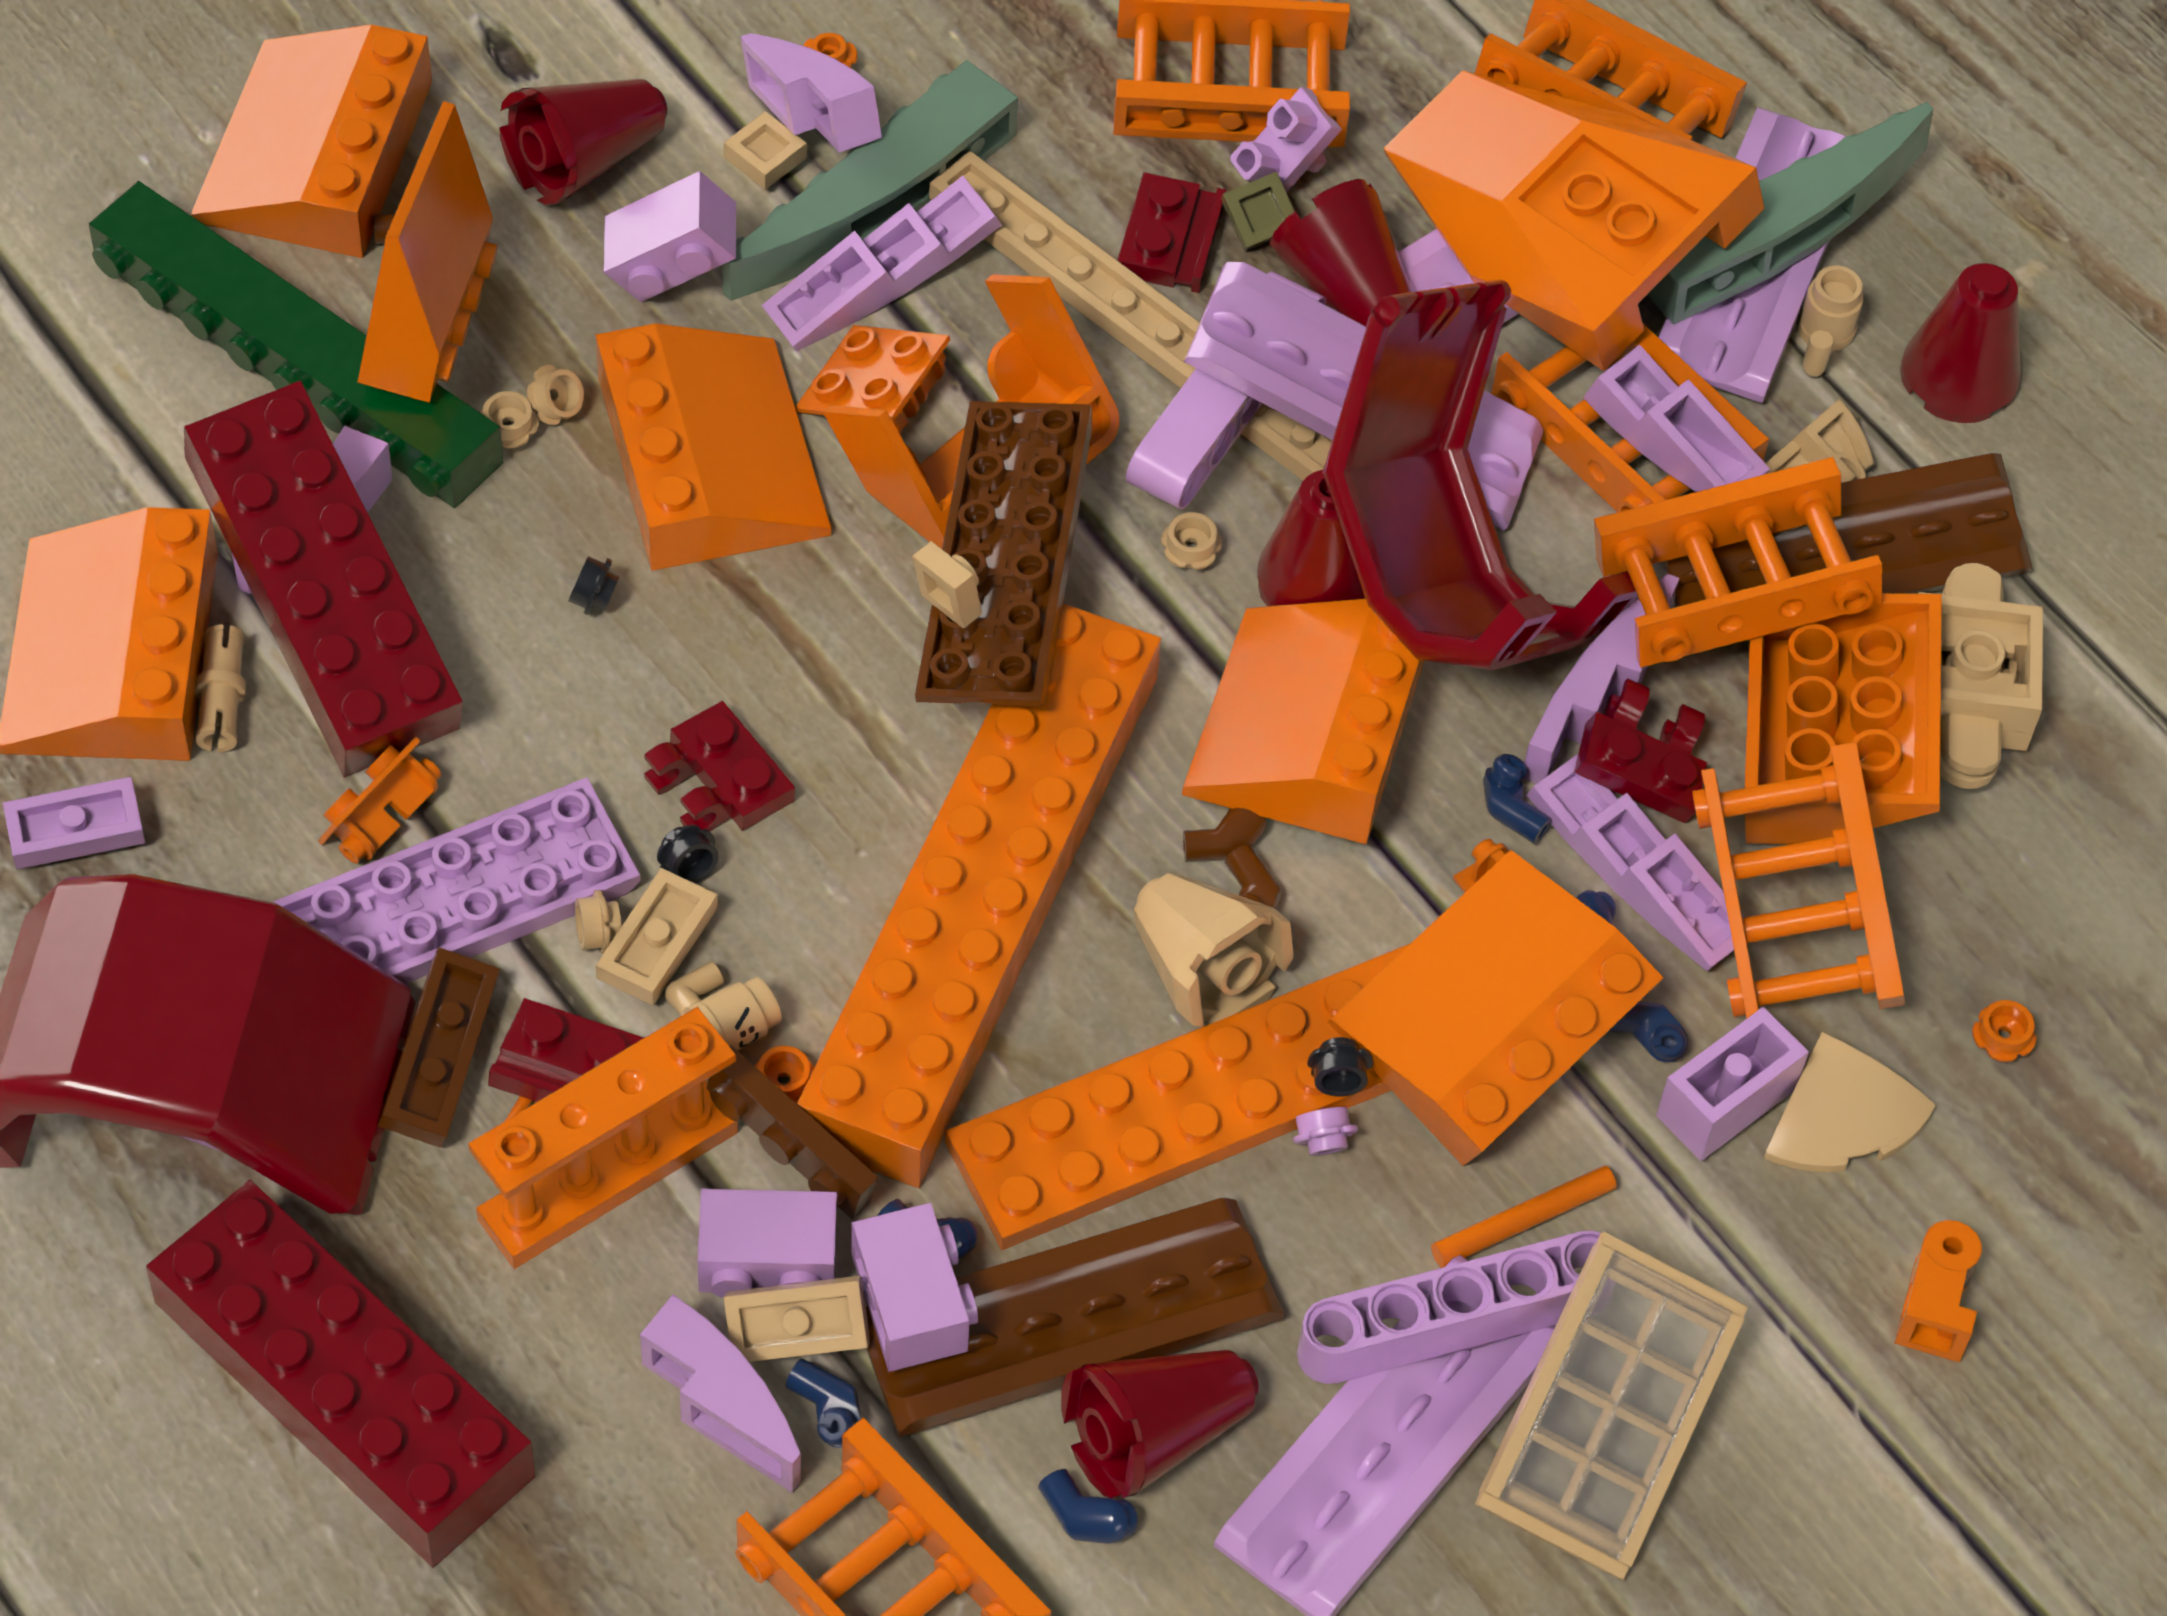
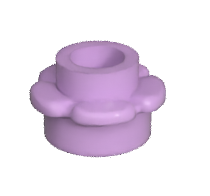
[1293,1107,1358,1156]

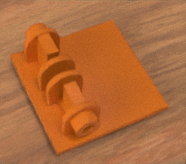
[795,325,951,435]

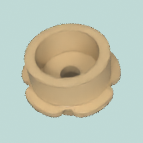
[527,365,584,425]
[480,391,539,448]
[1161,512,1222,570]
[575,890,621,954]

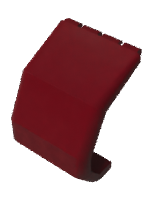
[1322,279,1638,670]
[0,874,417,1215]

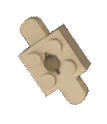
[1918,563,2043,789]

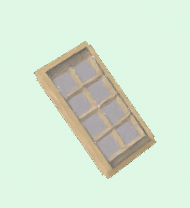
[1474,1232,1748,1580]

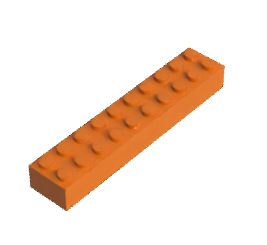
[797,603,1161,1189]

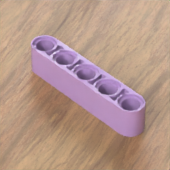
[1126,271,1326,510]
[1297,1231,1616,1384]

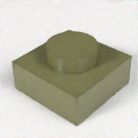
[1221,171,1294,252]

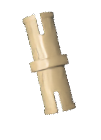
[195,624,246,752]

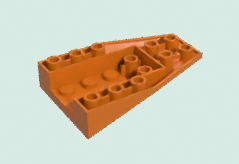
[1383,70,1765,371]

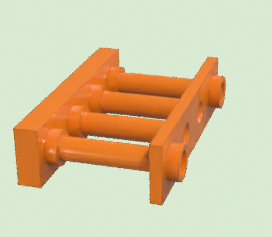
[1113,0,1350,147]
[1474,0,1747,141]
[1491,324,1769,512]
[1594,457,1882,668]
[1692,742,1905,1018]
[468,1006,738,1269]
[735,1417,1051,1616]

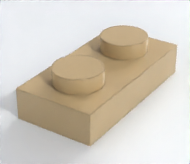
[596,868,718,1006]
[723,1276,870,1362]

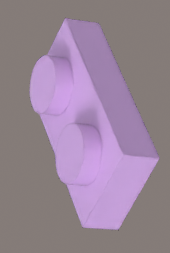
[2,777,145,869]

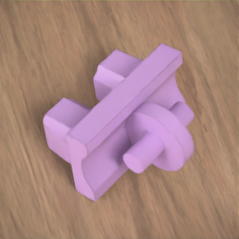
[1230,87,1342,193]

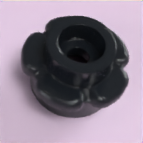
[568,556,620,615]
[657,825,718,884]
[1307,1037,1373,1096]

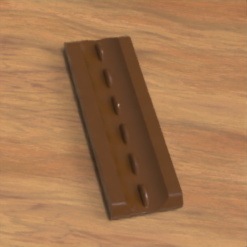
[915,401,1092,707]
[1664,453,2033,607]
[866,1198,1284,1437]

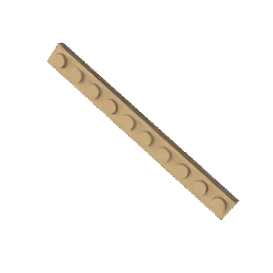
[929,151,1332,480]

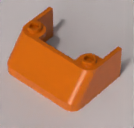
[823,274,1119,549]

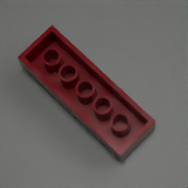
[184,380,463,778]
[146,1179,535,1568]

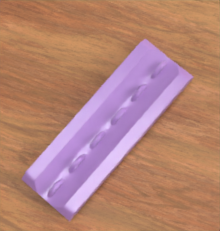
[1658,107,1847,403]
[1184,262,1543,531]
[273,777,641,984]
[1213,1255,1556,1616]

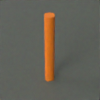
[1431,1165,1617,1268]

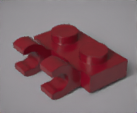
[1574,678,1707,824]
[644,700,795,832]

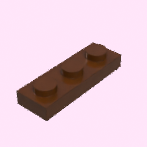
[378,947,500,1148]
[706,1045,879,1220]

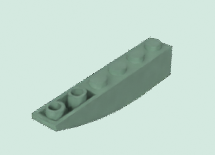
[722,60,1018,301]
[1647,102,1934,325]

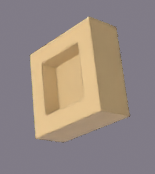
[724,111,807,190]
[912,541,982,629]

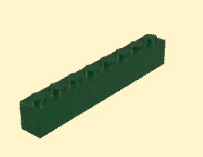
[88,181,504,509]

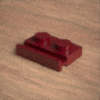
[1117,172,1226,293]
[488,998,645,1102]

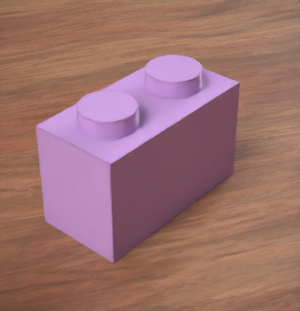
[604,171,736,302]
[1656,1007,1809,1161]
[697,1189,837,1298]
[851,1203,978,1372]

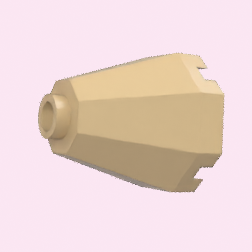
[1134,873,1294,1027]

